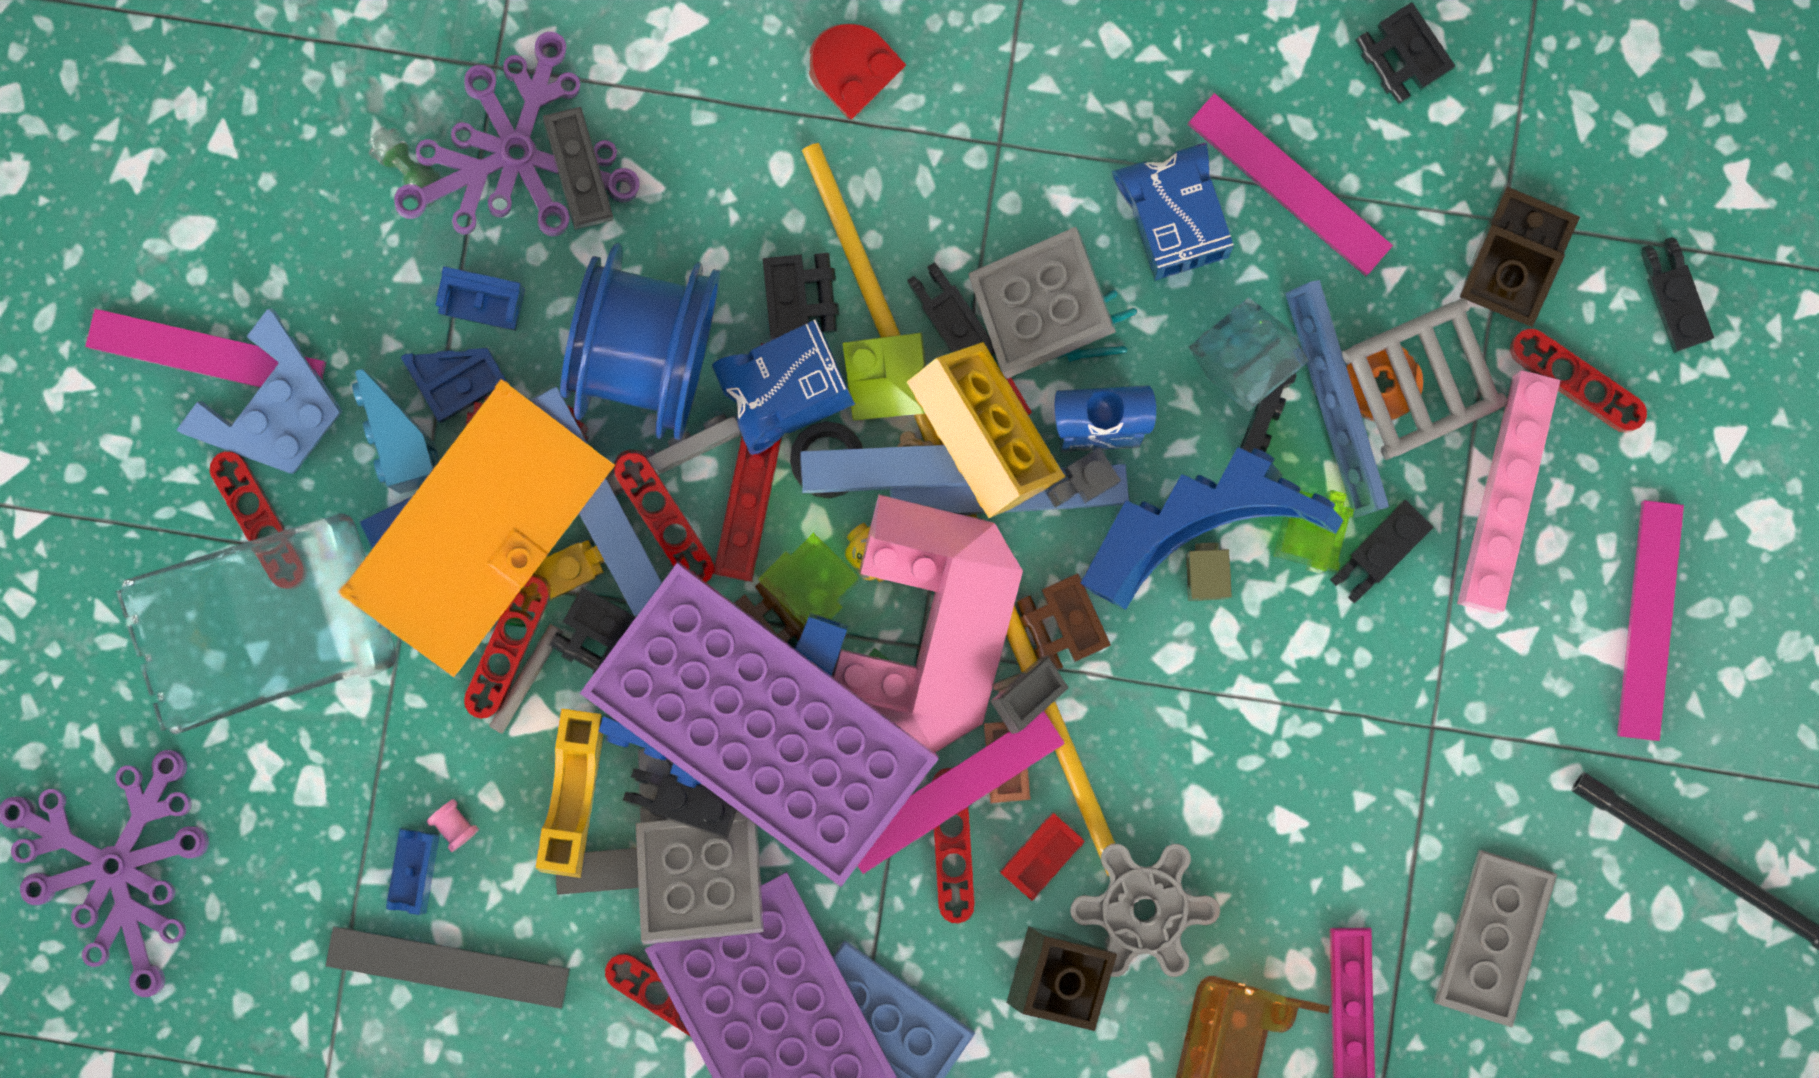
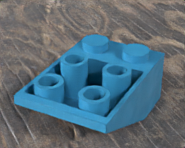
[352,369,440,494]

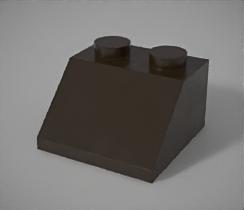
[1006,926,1117,1031]

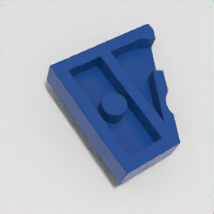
[401,348,508,423]

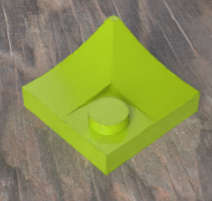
[843,332,926,421]

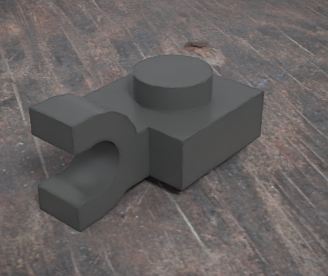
[1047,447,1121,508]

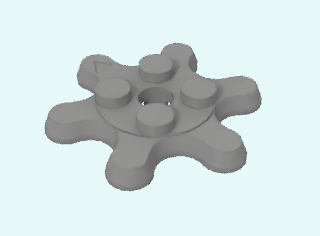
[1070,843,1220,977]

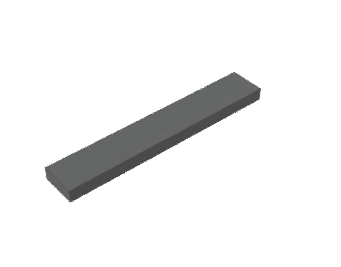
[326,926,570,1009]

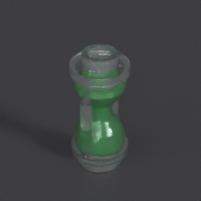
[368,127,444,207]

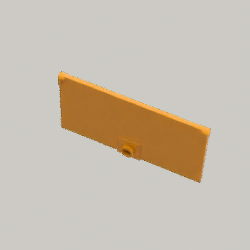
[338,379,615,677]

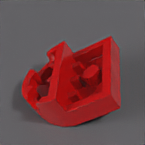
[809,24,906,120]

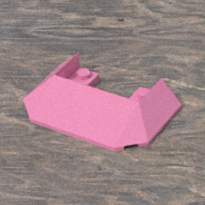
[832,494,1023,753]

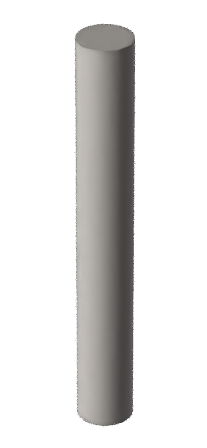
[489,624,564,734]

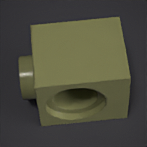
[1186,543,1232,601]

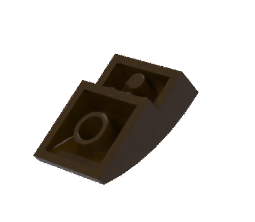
[1459,185,1580,328]

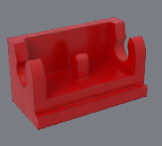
[999,812,1085,901]

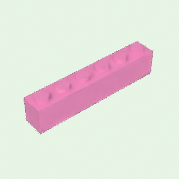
[1457,370,1560,614]

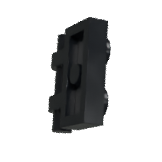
[1355,2,1456,105]
[763,253,840,338]
[549,587,636,675]

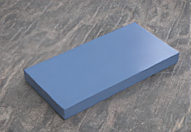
[833,940,975,1078]

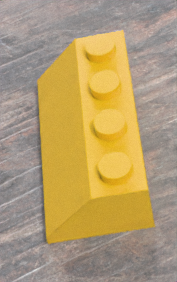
[907,342,1065,518]

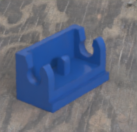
[436,266,525,331]
[386,828,440,915]

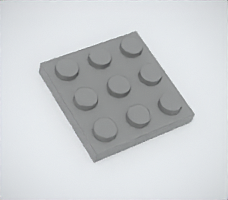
[968,227,1116,379]
[636,812,764,944]

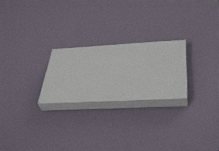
[1433,850,1557,1027]

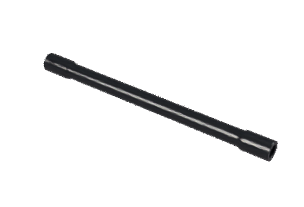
[1571,771,1819,950]

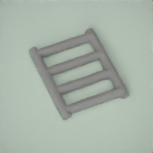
[1342,298,1507,460]

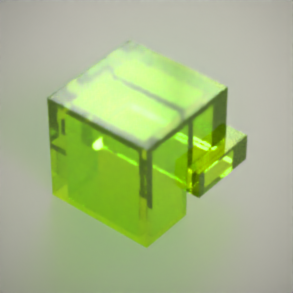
[1273,490,1355,574]
[758,532,860,626]

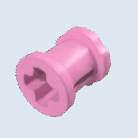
[426,799,480,852]

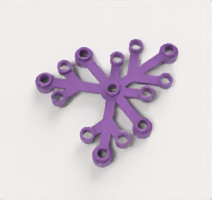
[394,32,640,236]
[0,750,209,997]

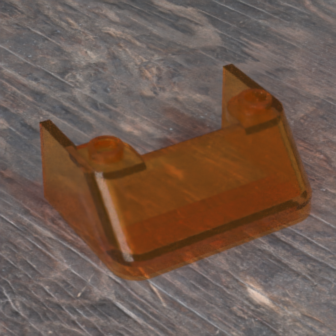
[1176,976,1330,1078]

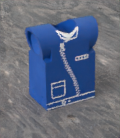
[1112,142,1234,281]
[712,319,855,455]
[1054,385,1156,452]

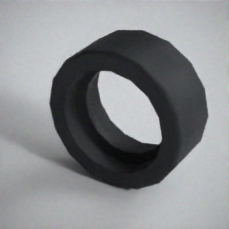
[790,421,863,499]

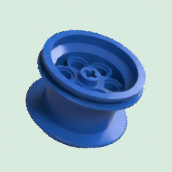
[560,243,720,440]

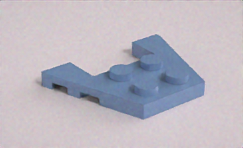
[176,308,343,474]

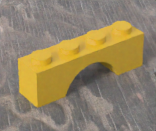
[535,708,604,878]

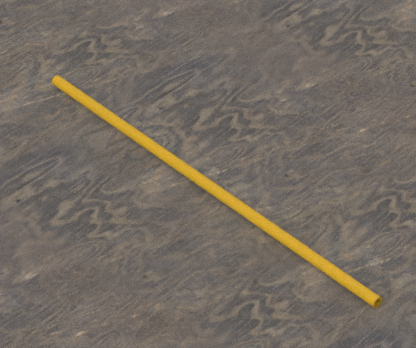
[802,143,1115,876]

